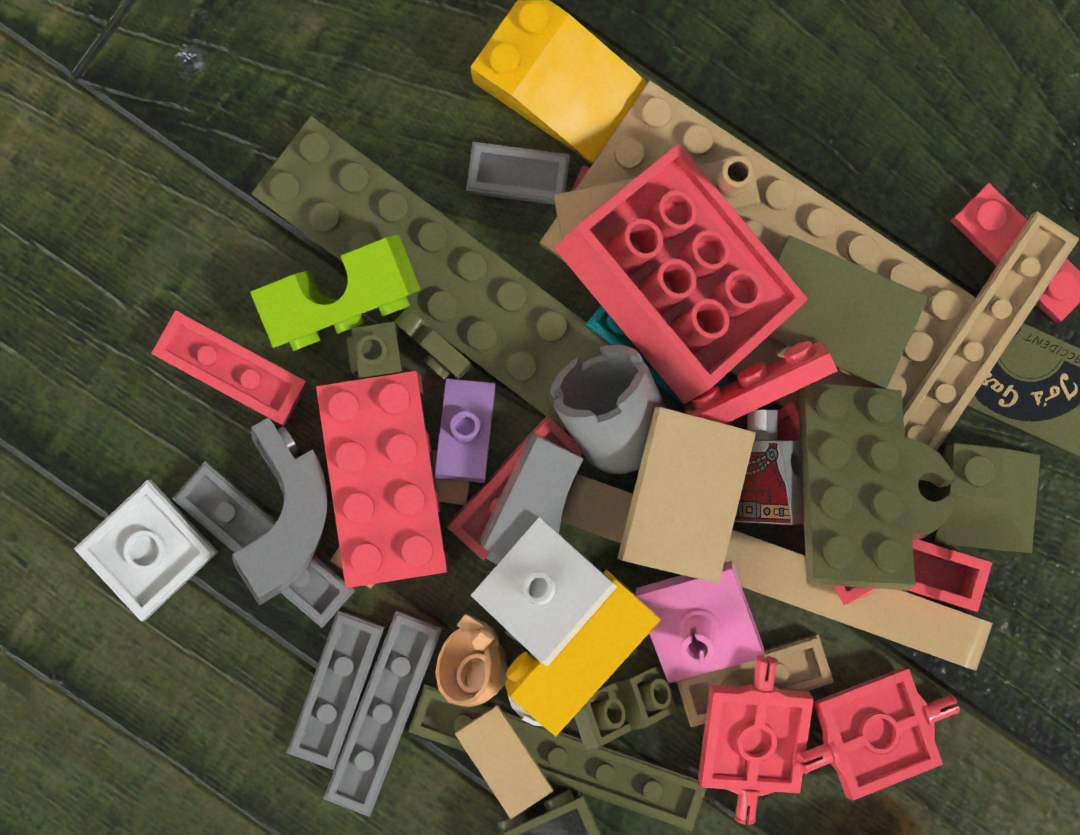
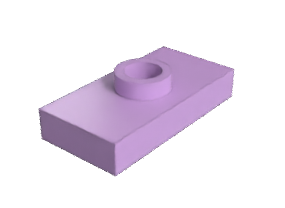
[435,378,496,483]

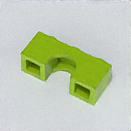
[250,234,421,351]

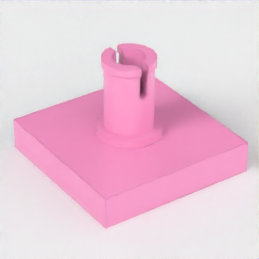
[635,561,764,684]

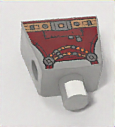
[734,410,804,525]

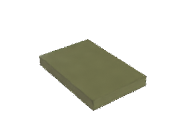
[768,235,929,389]

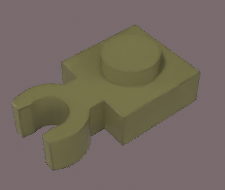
[394,307,472,380]

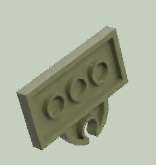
[798,382,957,591]

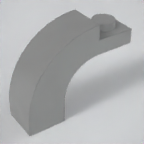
[232,417,327,605]

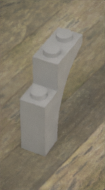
[479,432,583,642]

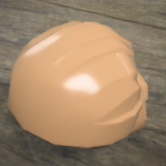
[435,614,508,707]

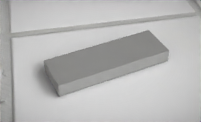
[287,610,386,770]

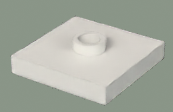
[74,480,218,622]
[471,517,617,666]

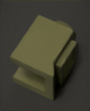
[346,322,406,380]

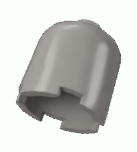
[550,345,666,474]

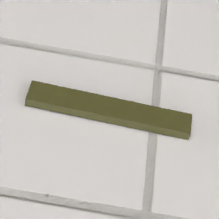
[408,683,707,831]

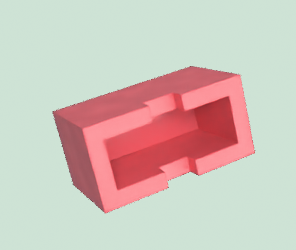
[908,539,992,612]

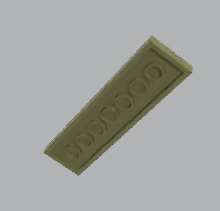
[251,116,608,431]

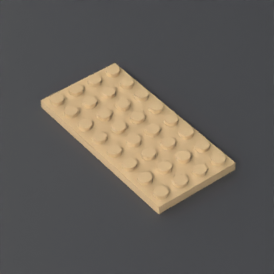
[540,81,975,408]

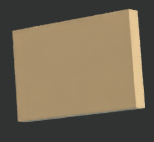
[617,407,756,584]

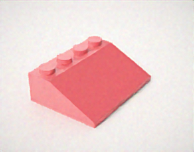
[554,143,808,404]

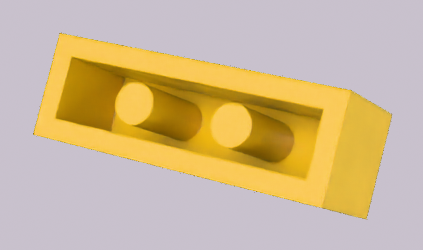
[504,569,661,737]

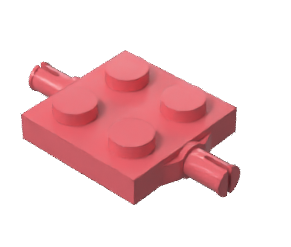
[698,655,814,824]
[797,668,960,800]

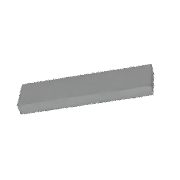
[172,461,357,628]
[323,610,443,817]

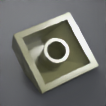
[931,443,1041,554]

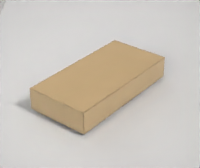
[455,704,553,819]

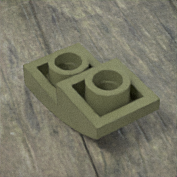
[574,664,677,750]

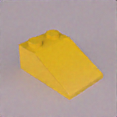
[470,0,648,165]

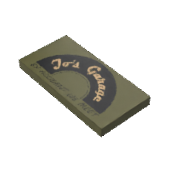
[966,323,1080,459]

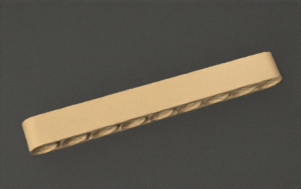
[561,474,993,671]

